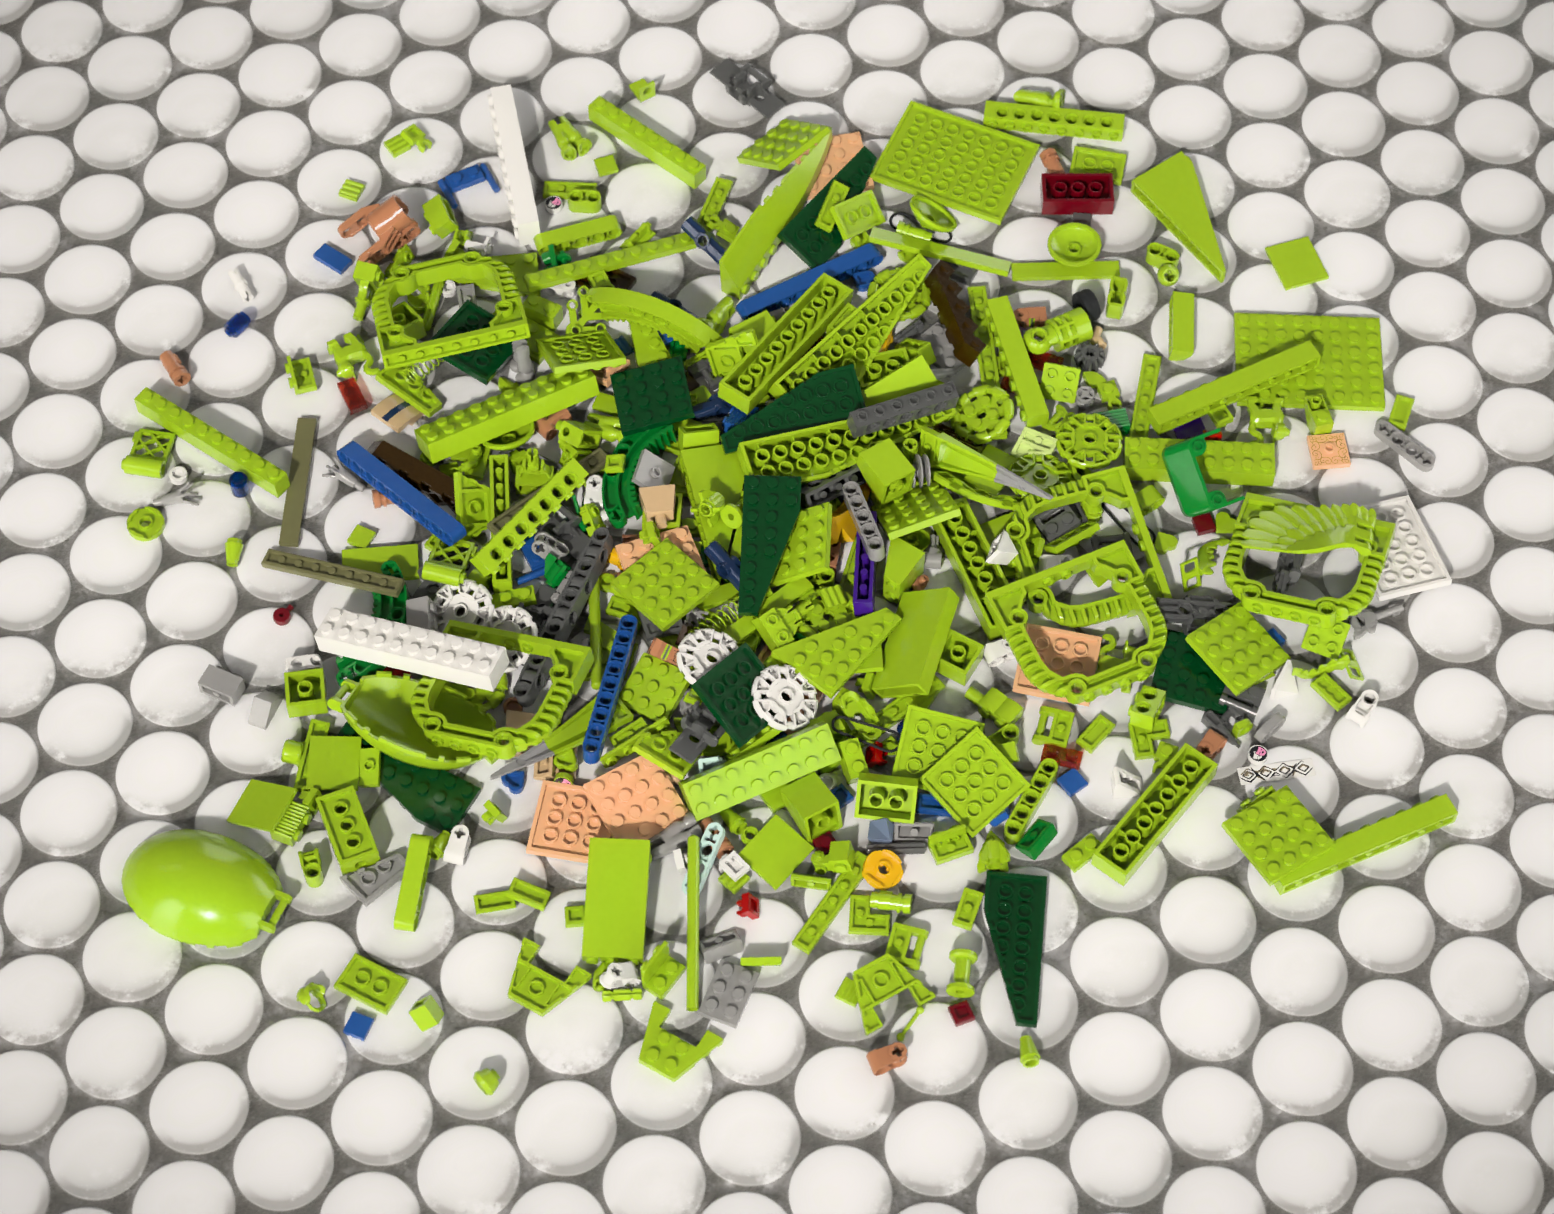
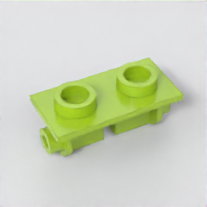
[620,222,656,249]
[384,244,415,278]
[579,503,607,538]

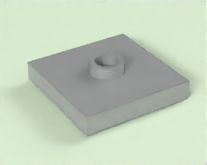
[631,449,675,487]

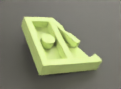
[1010,426,1057,458]

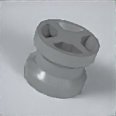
[1075,386,1095,409]

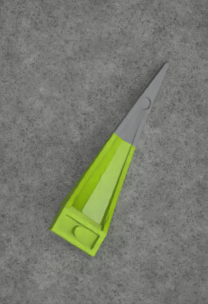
[918,426,1054,500]
[490,697,634,780]

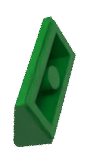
[1015,819,1057,860]

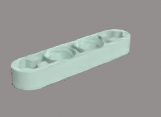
[681,822,726,895]

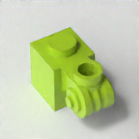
[811,840,855,875]

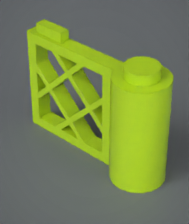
[121,428,176,479]
[421,538,478,587]

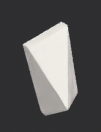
[1269,659,1298,700]

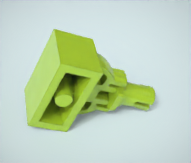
[352,260,386,321]
[515,448,555,495]
[751,599,815,652]

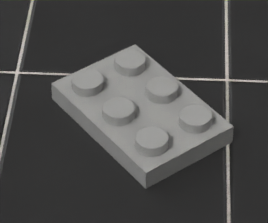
[916,322,966,378]
[698,959,759,1029]

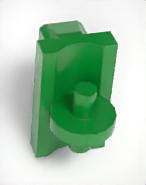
[541,244,572,270]

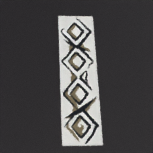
[1237,758,1316,785]

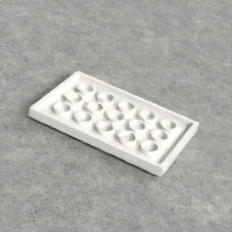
[1353,495,1452,601]

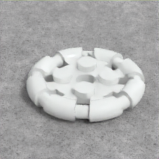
[433,579,495,633]
[479,605,538,673]
[676,628,739,685]
[751,664,818,731]

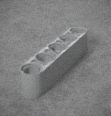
[842,481,885,562]

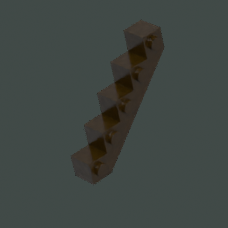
[924,260,986,368]
[367,440,456,514]

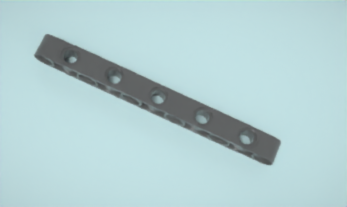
[513,527,614,708]

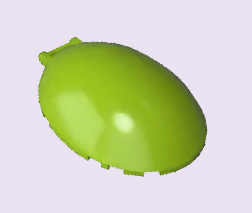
[327,671,497,770]
[122,829,293,948]

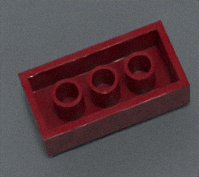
[1040,173,1114,215]

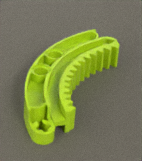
[586,287,723,354]

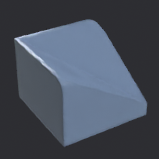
[868,818,894,843]

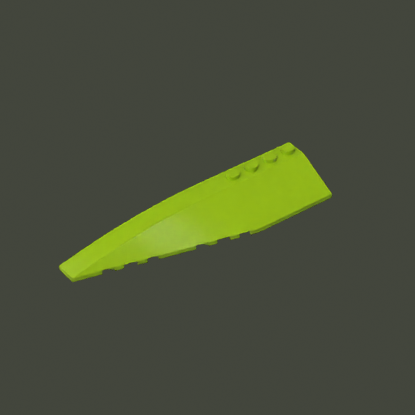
[719,127,833,300]
[768,253,932,400]
[737,408,957,483]

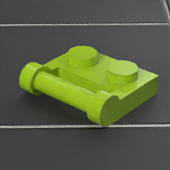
[1032,706,1075,750]
[885,922,929,971]

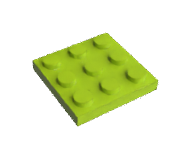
[619,652,690,722]

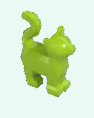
[327,332,380,382]
[1247,396,1290,445]
[1095,634,1136,693]

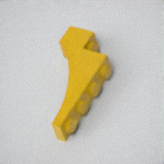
[831,482,871,544]

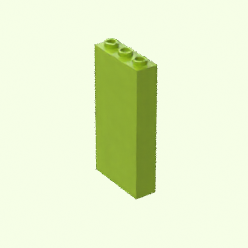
[871,587,960,699]
[582,837,651,966]

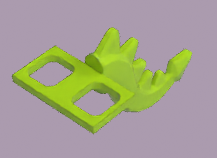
[1180,538,1230,592]
[1292,648,1364,681]

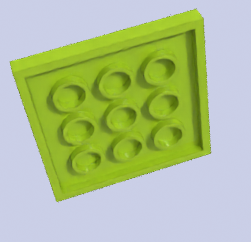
[737,119,830,171]
[536,329,626,375]
[871,482,961,540]
[769,502,832,588]
[611,538,720,632]
[1185,602,1291,696]
[891,704,985,791]
[919,727,1030,838]
[1221,785,1335,886]

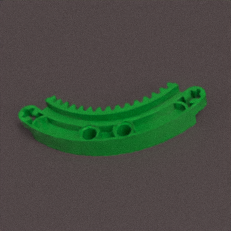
[602,424,677,529]
[336,560,410,687]

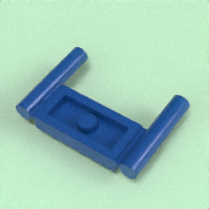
[437,163,500,209]
[515,531,545,585]

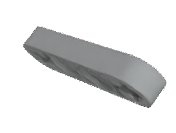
[1374,420,1435,472]

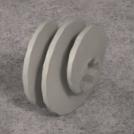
[912,454,931,488]

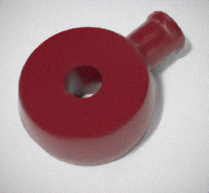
[273,604,294,626]

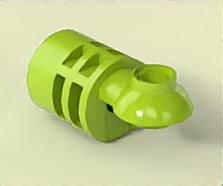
[1023,307,1093,355]

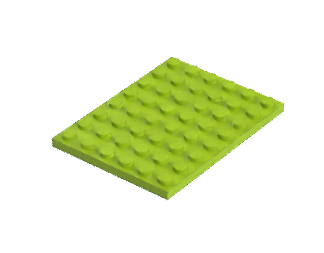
[870,101,1040,225]
[1233,313,1385,412]

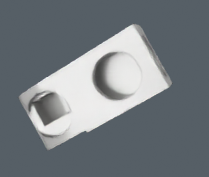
[542,281,576,299]
[285,654,324,672]

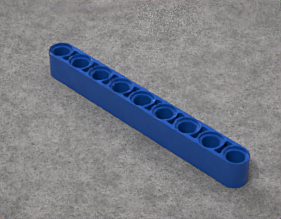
[735,243,883,321]
[337,441,467,546]
[583,614,637,764]

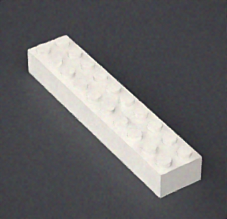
[488,84,540,246]
[314,607,510,692]

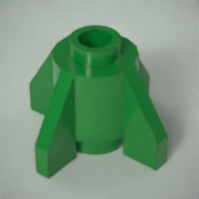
[544,553,573,588]

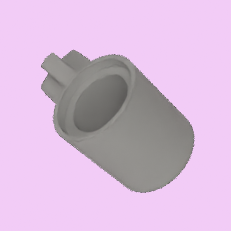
[923,534,942,569]

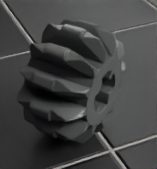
[1074,342,1105,372]

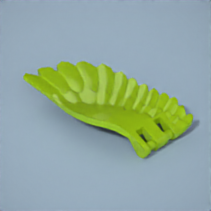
[1241,502,1376,556]

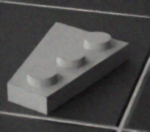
[340,853,406,907]

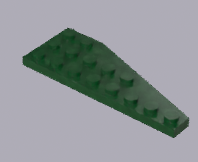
[777,146,877,269]
[720,364,866,455]
[738,475,801,616]
[337,722,481,834]
[983,871,1047,1028]

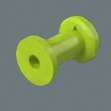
[720,490,744,529]
[946,949,978,998]

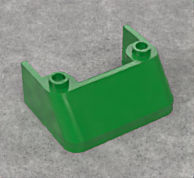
[1162,428,1245,517]

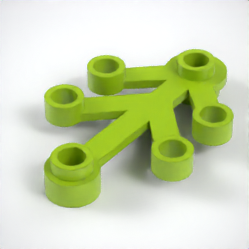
[565,283,615,335]

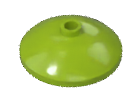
[909,195,957,233]
[1047,223,1102,267]
[482,422,535,451]

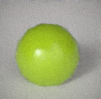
[1157,264,1180,287]

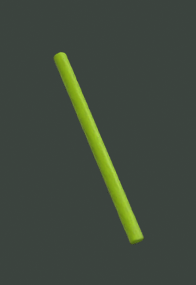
[589,578,603,690]
[686,835,700,1011]

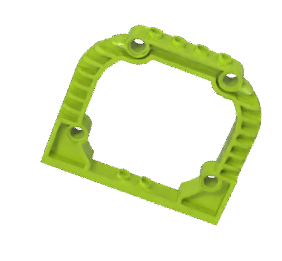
[371,251,531,370]
[1005,465,1172,628]
[1222,492,1396,628]
[984,539,1167,704]
[411,619,594,760]

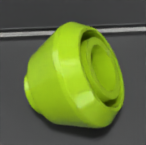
[473,1068,500,1095]

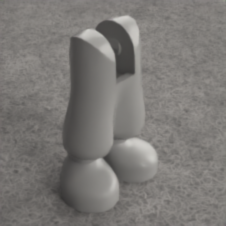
[510,339,535,385]
[648,811,703,860]

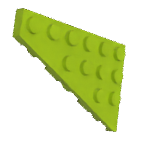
[771,607,902,699]

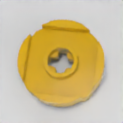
[862,849,903,891]

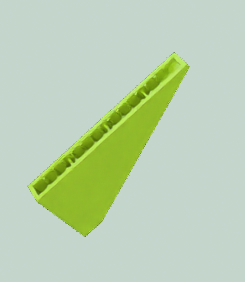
[1131,151,1226,283]
[861,354,954,422]
[678,444,745,583]

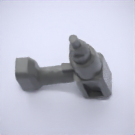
[687,358,723,391]
[1201,706,1244,748]

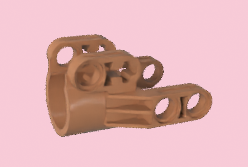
[338,195,421,264]

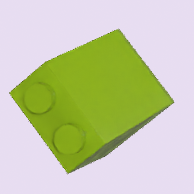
[729,310,777,356]
[857,437,916,507]
[883,537,925,605]
[780,771,843,844]

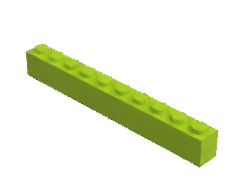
[1147,340,1321,435]
[134,387,290,498]
[1274,794,1458,895]

